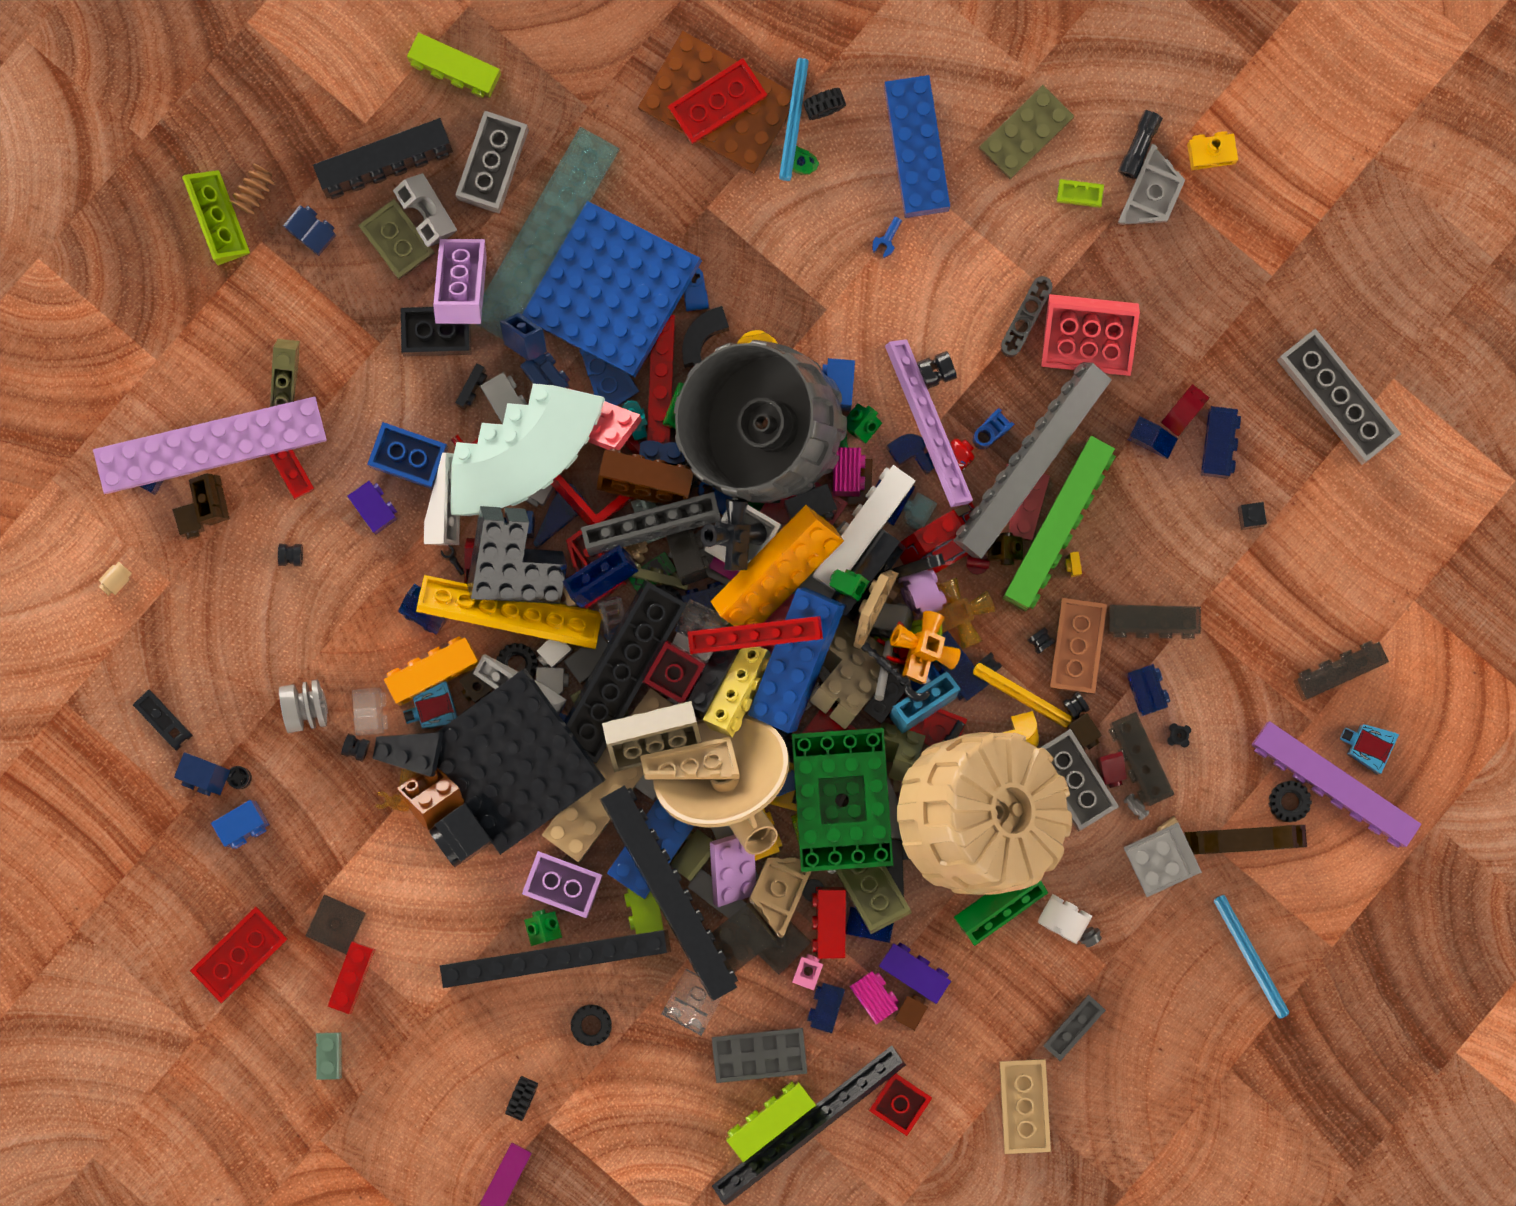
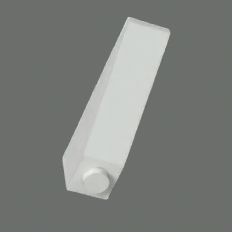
[424,453,460,546]

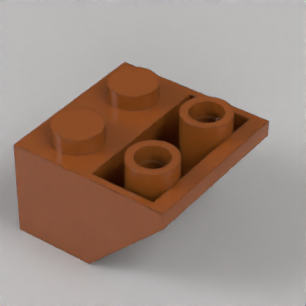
[397,768,464,831]

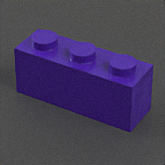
[879,942,951,1004]

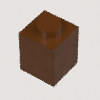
[894,994,928,1031]

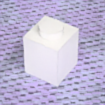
[537,640,573,668]

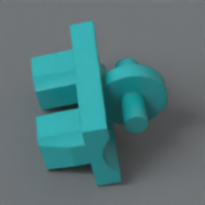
[622,400,648,440]

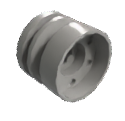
[279,680,328,733]

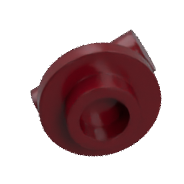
[966,555,990,575]

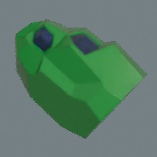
[780,146,819,175]

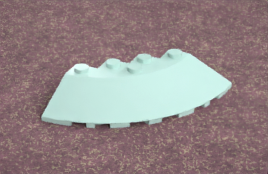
[451,384,605,516]

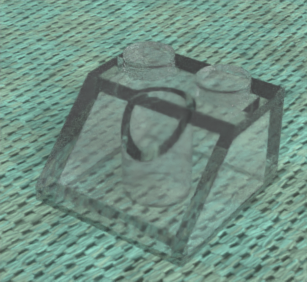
[661,969,723,1036]

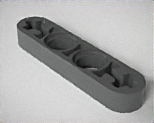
[1001,276,1053,357]

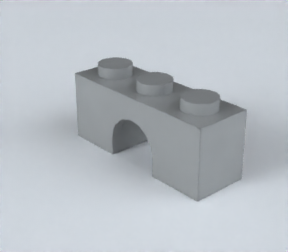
[393,173,457,247]

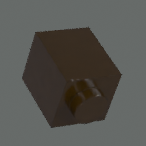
[172,503,205,540]
[1067,713,1102,750]

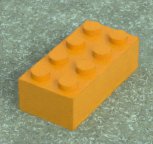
[384,636,479,706]

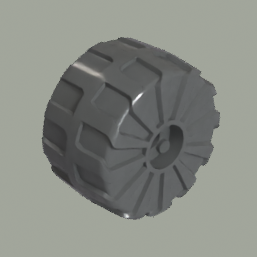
[674,340,847,504]

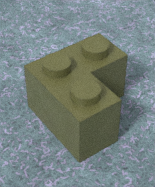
[880,722,925,782]

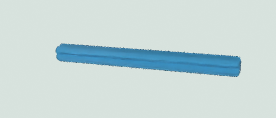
[779,58,809,181]
[1214,895,1289,1019]

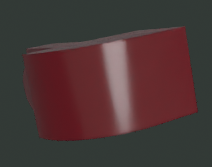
[1161,384,1210,437]

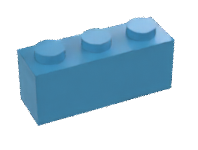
[889,671,960,734]

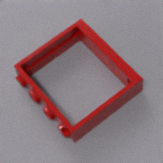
[551,435,640,525]

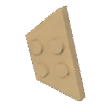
[853,570,899,650]
[749,858,811,938]

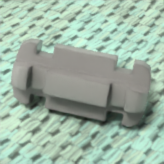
[1124,794,1149,820]

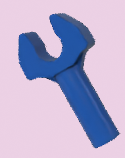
[872,217,902,258]

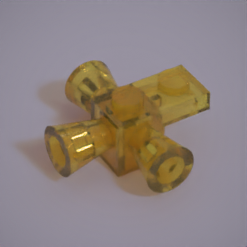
[937,578,995,649]

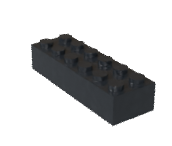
[313,118,453,199]

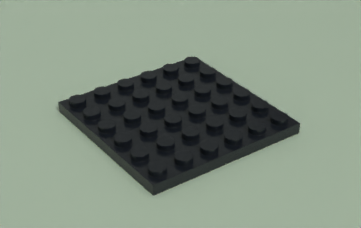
[437,668,606,855]

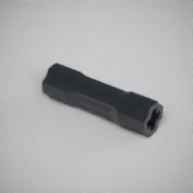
[1118,110,1163,180]

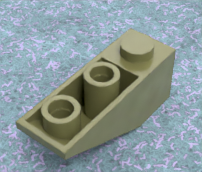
[270,339,300,407]

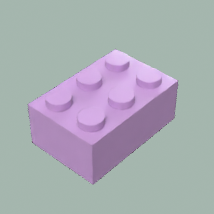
[522,851,603,918]

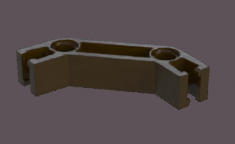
[1185,824,1307,855]

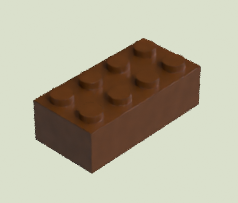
[596,449,693,505]

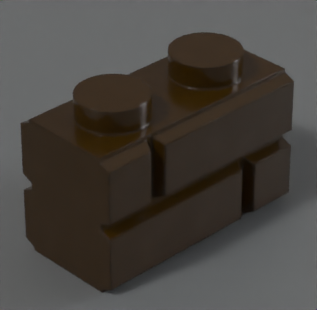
[189,473,230,525]

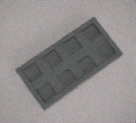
[712,1028,807,1083]

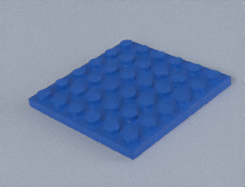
[522,201,702,377]

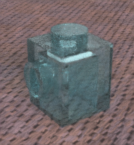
[902,492,938,530]

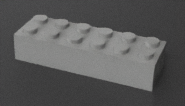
[1277,328,1401,465]

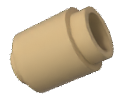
[98,562,132,596]

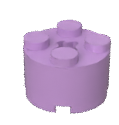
[899,569,946,620]

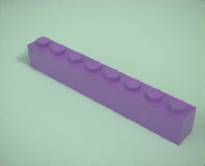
[1252,721,1421,848]

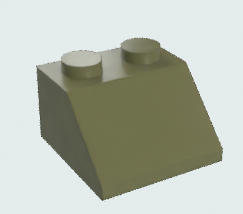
[669,829,713,882]

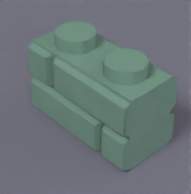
[316,1032,342,1080]

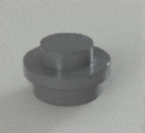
[1080,927,1102,947]

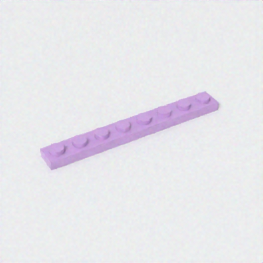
[885,339,973,507]

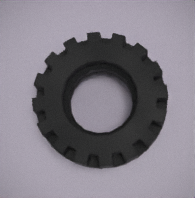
[803,88,846,120]
[571,1005,612,1046]

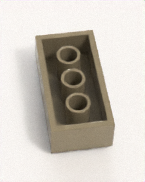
[602,701,702,772]

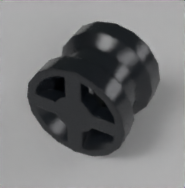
[1027,627,1056,654]
[974,652,1002,672]
[1062,692,1090,720]

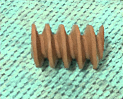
[229,163,275,215]

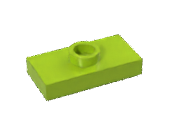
[1056,179,1104,208]

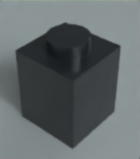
[1238,502,1267,530]

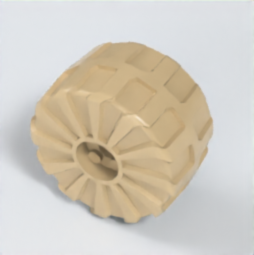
[897,732,1072,895]

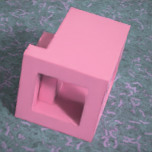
[792,954,823,990]

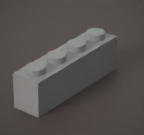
[480,372,528,424]

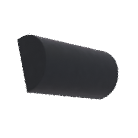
[831,529,906,621]

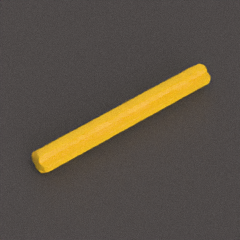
[973,663,1072,728]

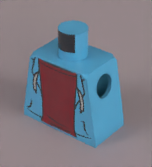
[403,681,458,729]
[1340,724,1399,775]

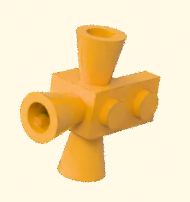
[890,611,961,684]

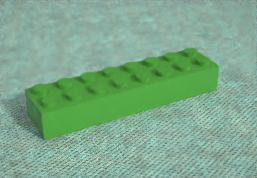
[1002,436,1116,612]

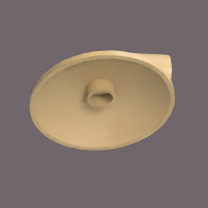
[653,715,789,855]

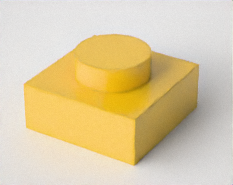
[1065,552,1082,577]

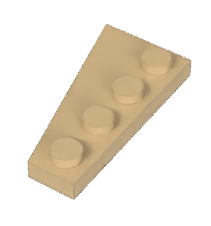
[640,737,740,779]

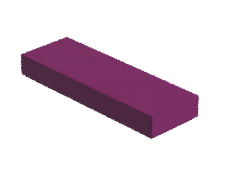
[480,1142,532,1206]

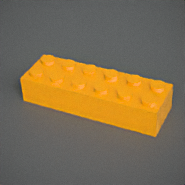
[710,505,844,626]

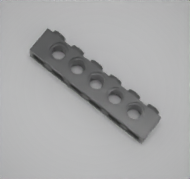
[581,492,721,556]

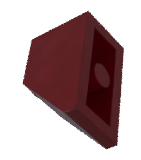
[1096,751,1127,788]

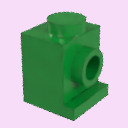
[829,569,870,601]

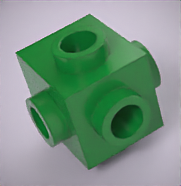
[847,403,882,444]
[524,909,562,946]

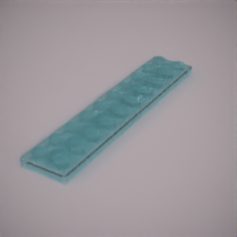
[476,127,620,339]

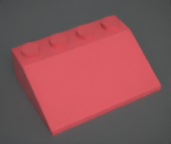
[1041,294,1140,376]

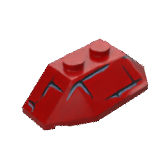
[899,502,975,573]

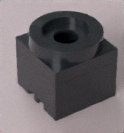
[429,803,493,868]

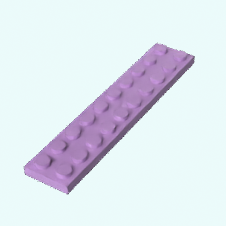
[93,397,326,494]

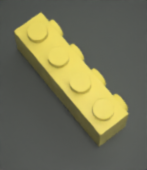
[703,647,771,738]

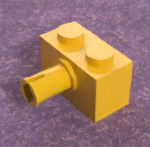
[1187,131,1238,171]

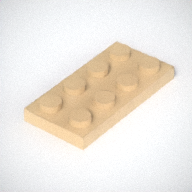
[999,1059,1051,1154]

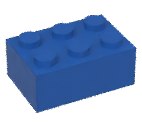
[367,422,449,490]

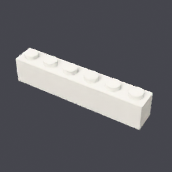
[813,465,915,593]

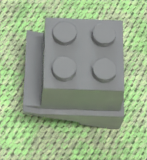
[1123,822,1202,897]

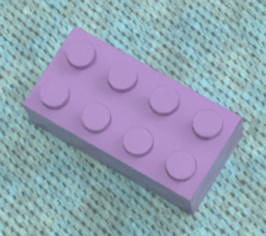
[433,239,487,324]

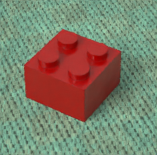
[868,1073,932,1136]

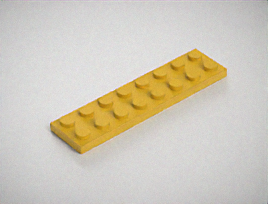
[416,575,602,649]

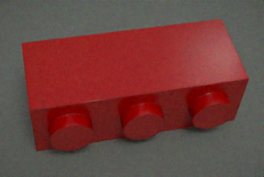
[812,887,846,959]
[327,941,376,1014]

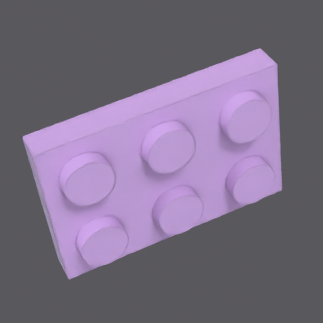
[710,834,756,907]

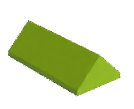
[182,170,250,265]

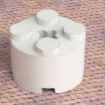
[1038,894,1092,944]

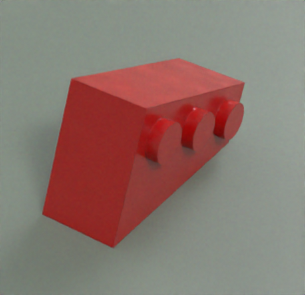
[566,530,627,609]

